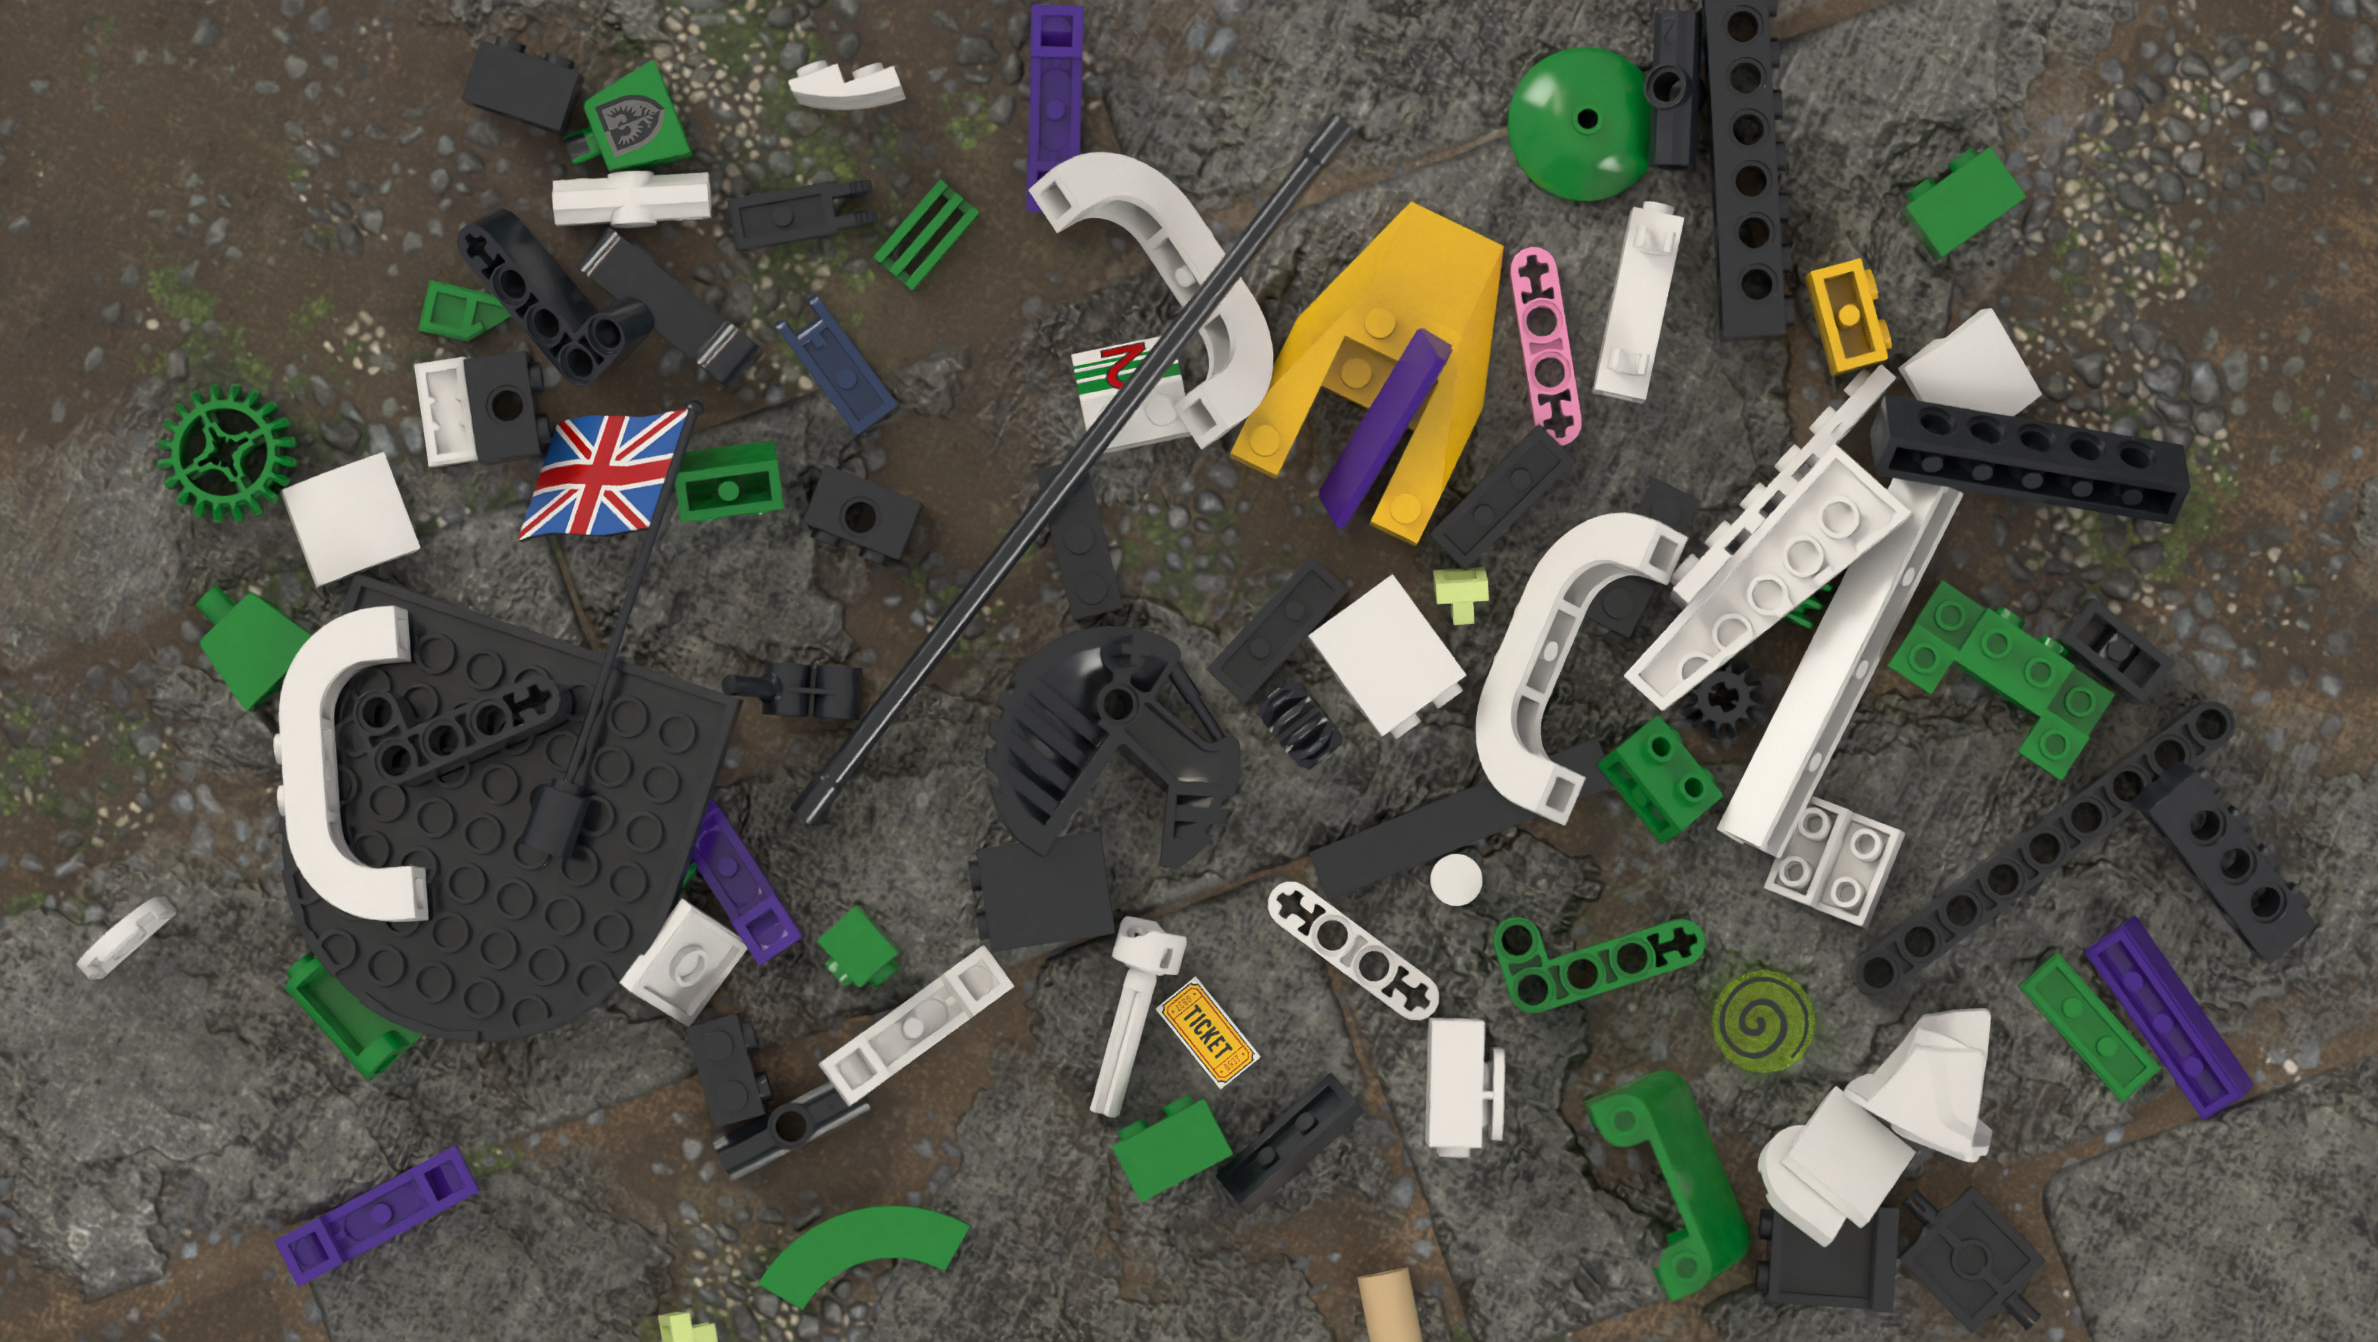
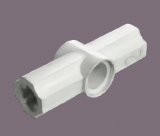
[552,171,712,228]

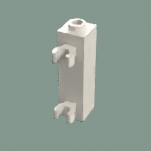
[1592,201,1684,404]

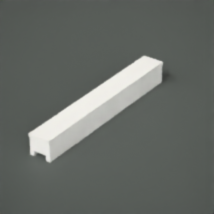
[1717,478,1963,859]

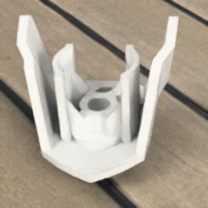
[1843,1008,1992,1162]

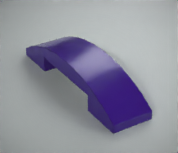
[1026,4,1084,213]
[691,796,804,966]
[274,1145,481,1287]

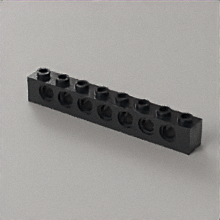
[1701,0,1795,342]

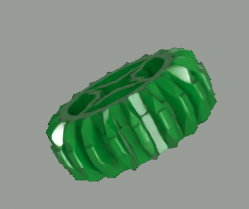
[157,384,298,523]

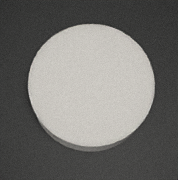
[1430,854,1482,906]

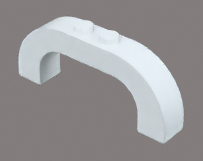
[1029,152,1273,450]
[1476,513,1688,826]
[274,606,429,922]

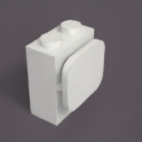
[1308,574,1466,739]
[1425,1017,1505,1157]

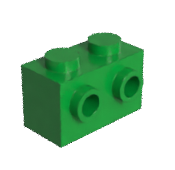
[1900,147,2026,262]
[675,440,784,523]
[1596,715,1724,845]
[817,905,903,988]
[1112,1094,1233,1203]

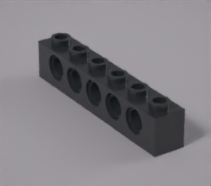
[1870,395,2190,524]

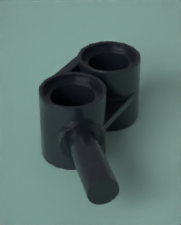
[722,662,863,720]

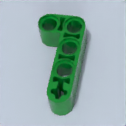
[1492,917,1706,1013]

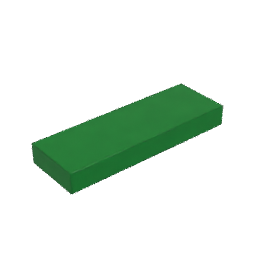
[2017,952,2161,1103]

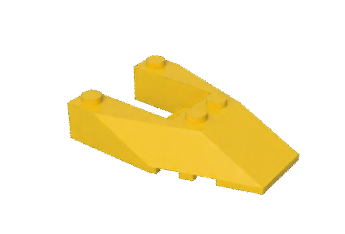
[1230,201,1504,547]

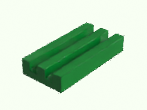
[873,179,980,292]

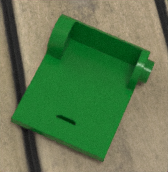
[285,954,424,1081]

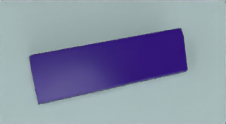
[1319,328,1452,529]
[2084,916,2253,1121]

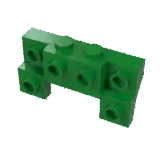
[1886,580,2116,781]

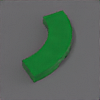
[758,1205,971,1310]

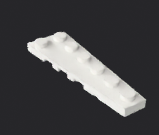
[1669,364,1896,610]
[1624,444,1913,711]

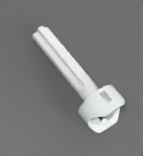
[1090,916,1187,1118]

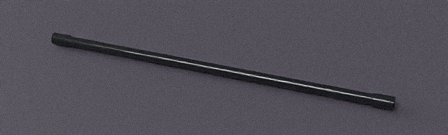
[790,112,1358,826]

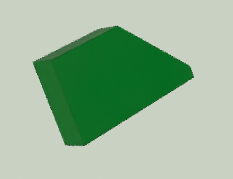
[418,280,512,343]

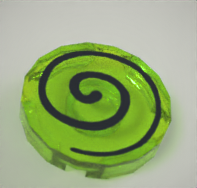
[1710,969,1815,1074]

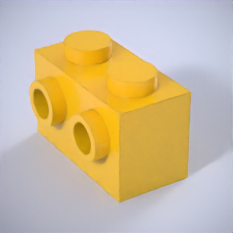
[1805,258,1892,377]

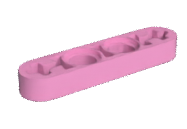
[1510,247,1582,446]

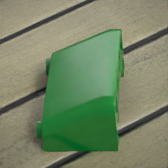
[1581,1069,1751,1302]

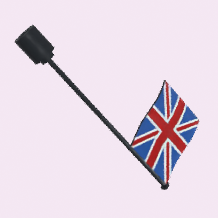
[517,400,704,860]

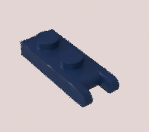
[774,294,899,437]

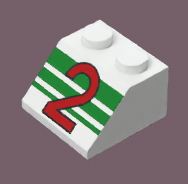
[1071,336,1192,454]

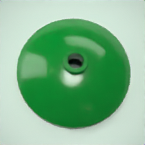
[1508,47,1651,202]

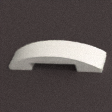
[818,945,1015,1106]

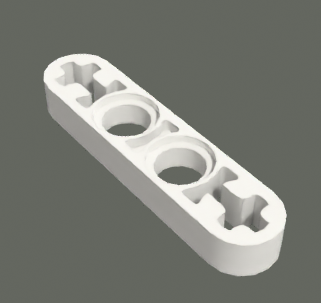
[1268,881,1439,1020]

